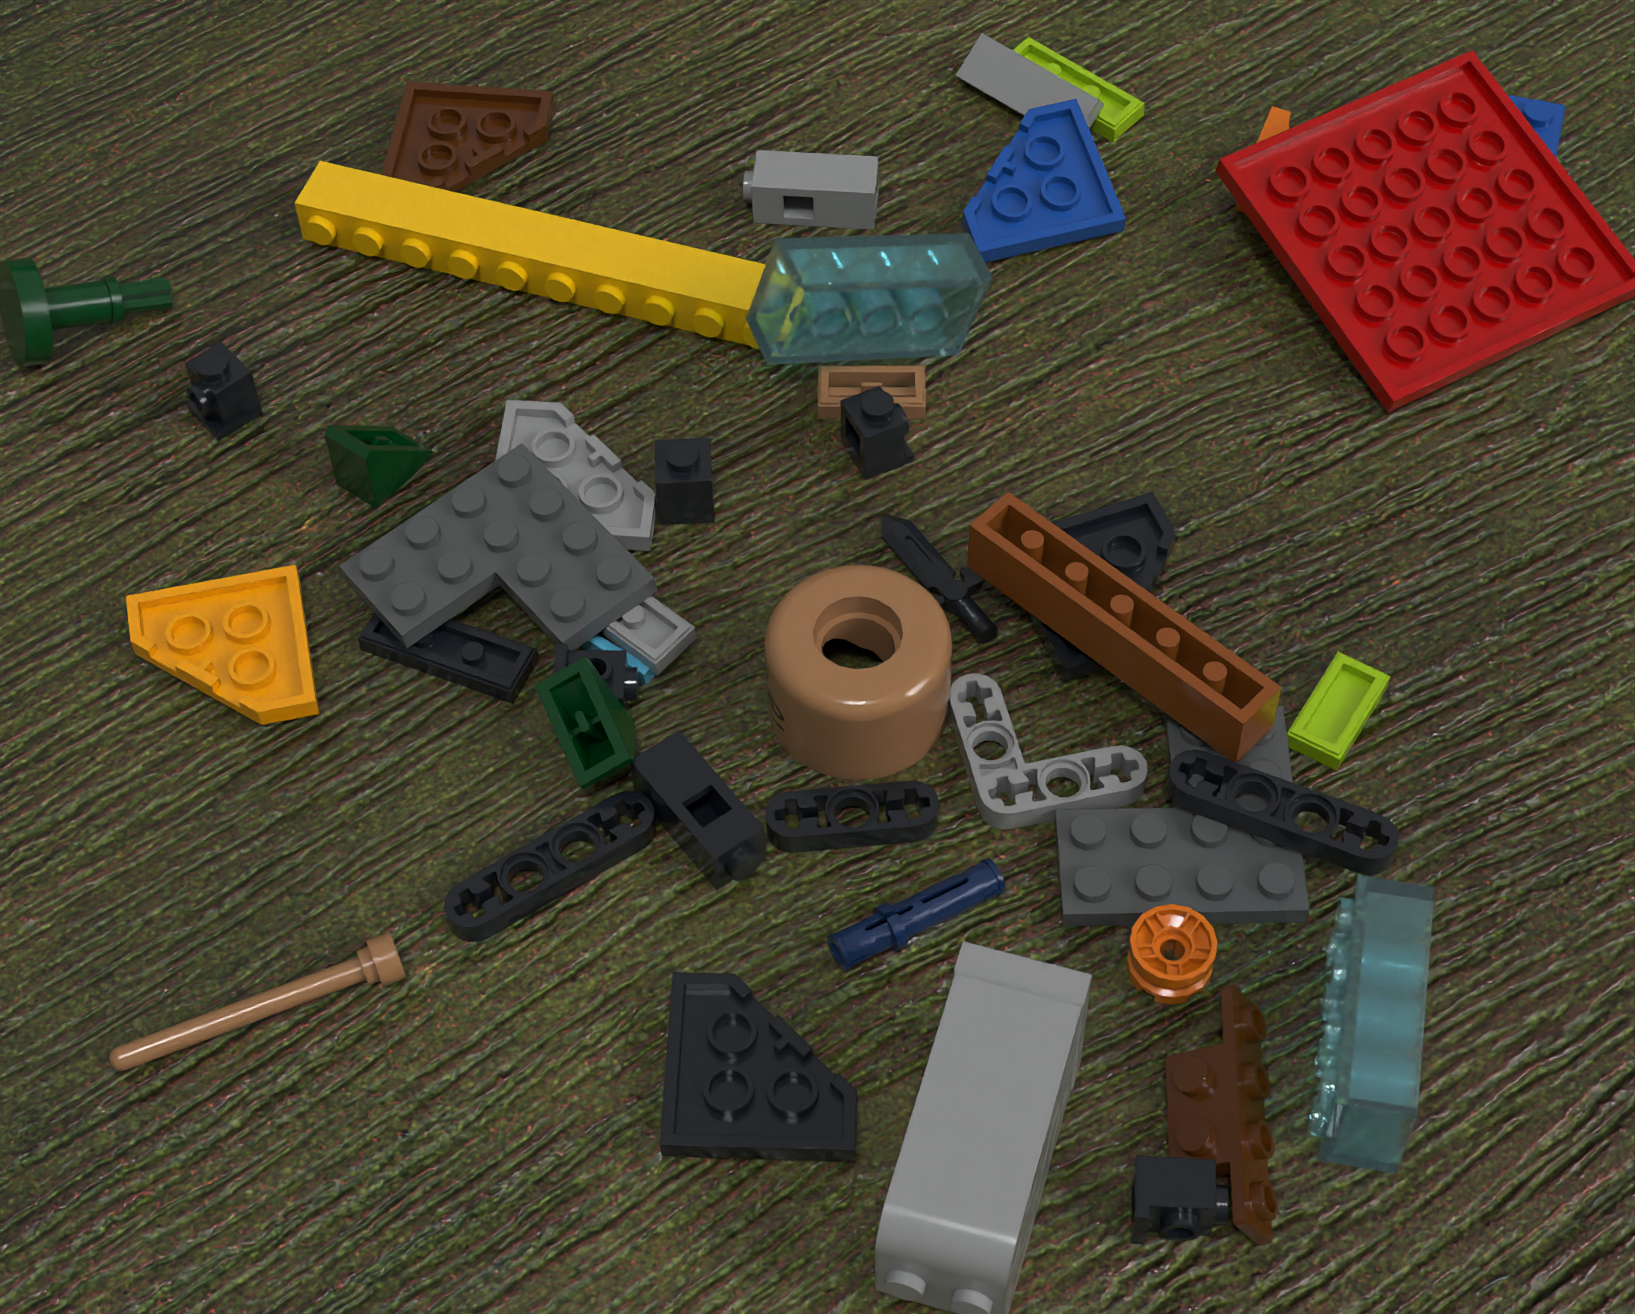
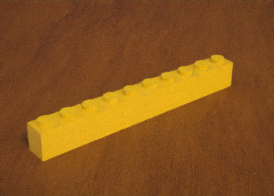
[295,161,805,354]

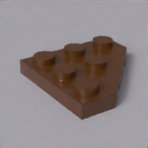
[381,82,555,192]

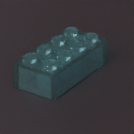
[746,233,993,365]
[1309,875,1435,1174]

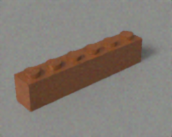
[967,492,1282,762]

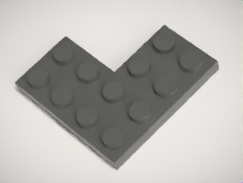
[339,443,658,650]
[1054,706,1310,927]

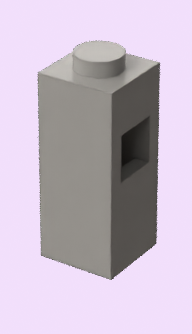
[743,150,879,230]

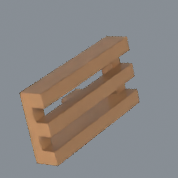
[818,366,926,419]

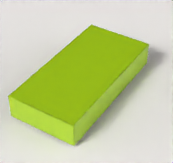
[1287,652,1391,771]

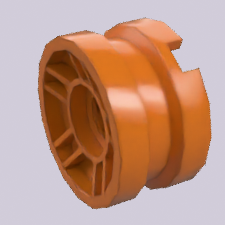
[1126,904,1218,1005]

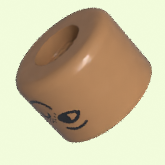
[764,565,952,780]

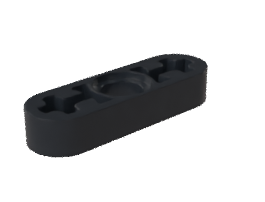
[765,781,939,853]

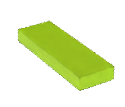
[1013,37,1145,142]

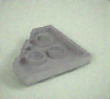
[495,400,657,551]

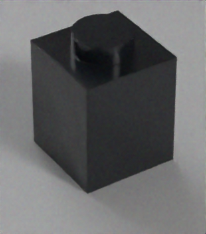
[654,438,715,525]

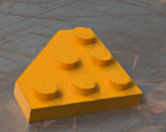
[126,565,319,725]

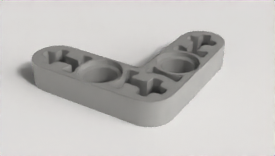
[949,673,1148,829]

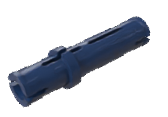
[827,858,1005,971]

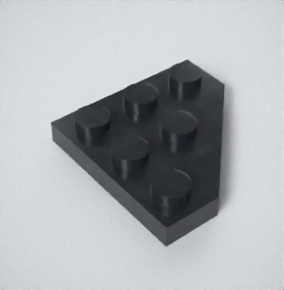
[1027,492,1176,682]
[660,972,857,1161]

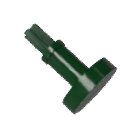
[0,257,173,367]

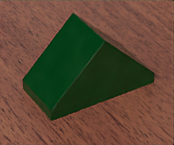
[325,425,433,509]
[534,656,635,789]

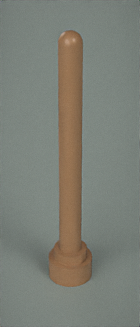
[109,931,407,1071]

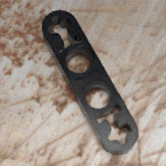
[1166,749,1399,875]
[444,791,656,942]

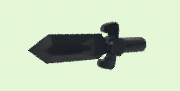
[882,513,998,643]

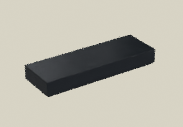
[358,613,539,704]

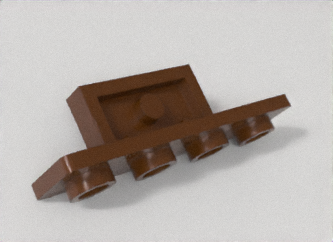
[1165,985,1278,1246]

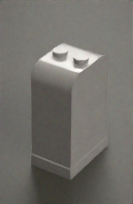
[875,941,1092,1314]

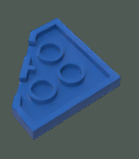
[962,99,1126,264]

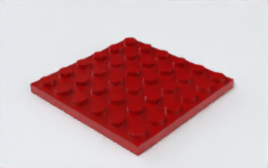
[1215,50,1635,412]

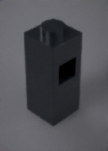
[630,730,766,890]

